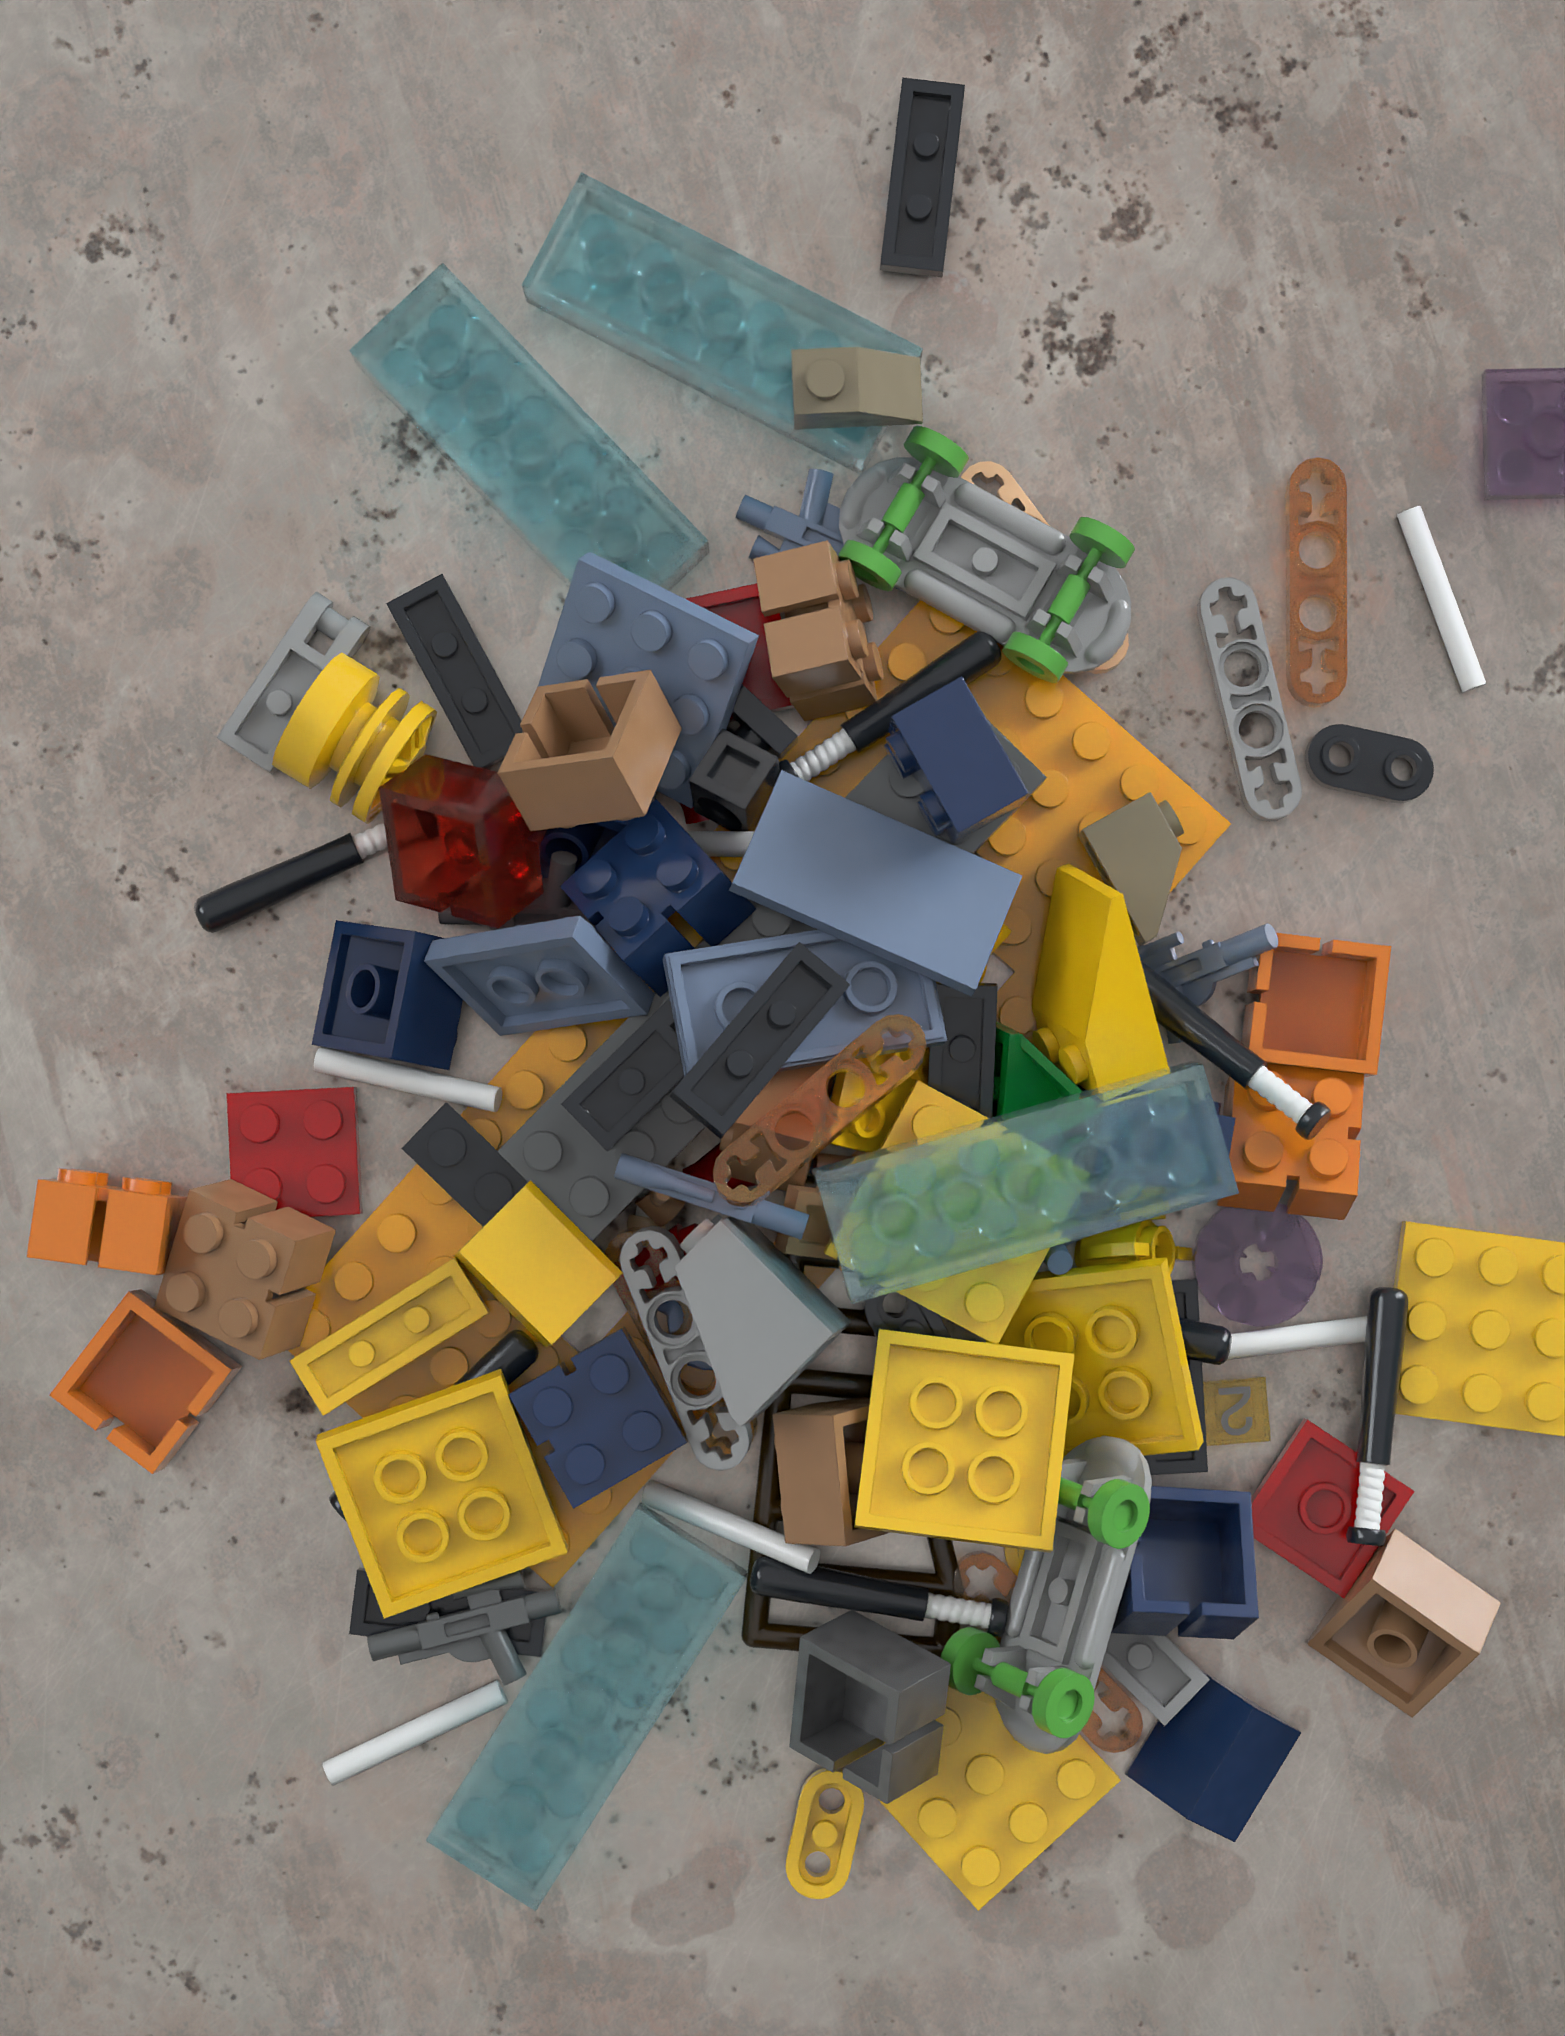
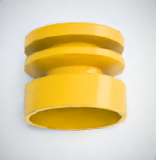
[272,652,437,824]

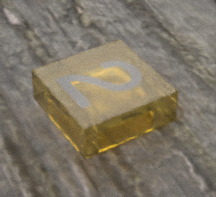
[1203,1376,1271,1446]

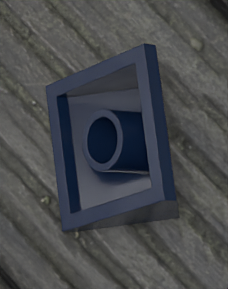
[1125,1669,1301,1842]

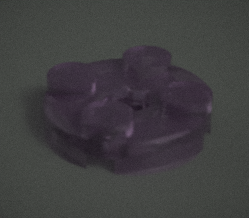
[1192,1203,1323,1327]

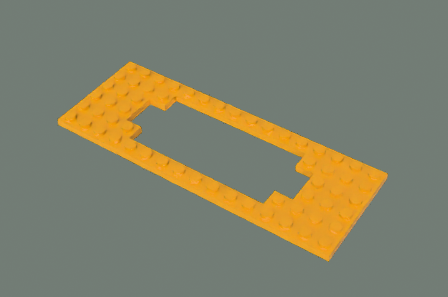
[288,600,1231,1588]

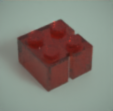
[379,754,544,928]

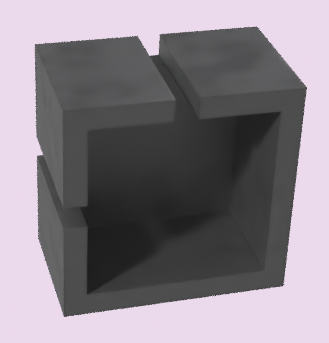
[789,1610,951,1804]

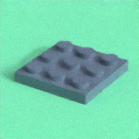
[538,552,759,808]

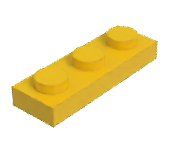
[289,1258,490,1416]

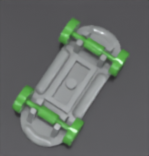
[838,426,1135,683]
[941,1436,1152,1754]

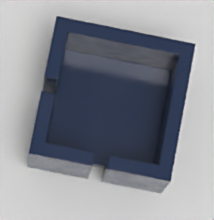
[884,676,1029,844]
[560,799,756,997]
[508,1326,688,1509]
[1111,1486,1259,1640]

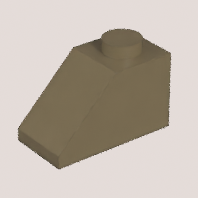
[791,347,923,430]
[1078,792,1184,946]

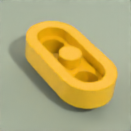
[786,1768,864,1899]

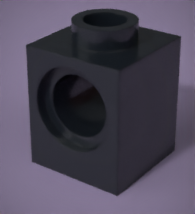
[689,728,780,831]

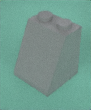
[674,1214,851,1427]

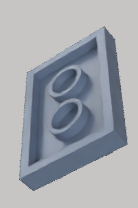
[424,916,655,1036]

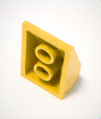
[1032,863,1170,1100]

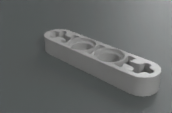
[1197,577,1302,822]
[620,1226,753,1471]

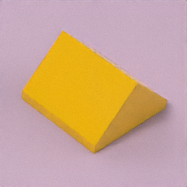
[454,1180,623,1347]

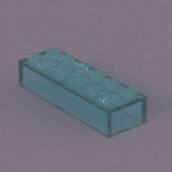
[522,172,923,474]
[349,263,710,591]
[811,1061,1239,1304]
[426,1502,747,1911]

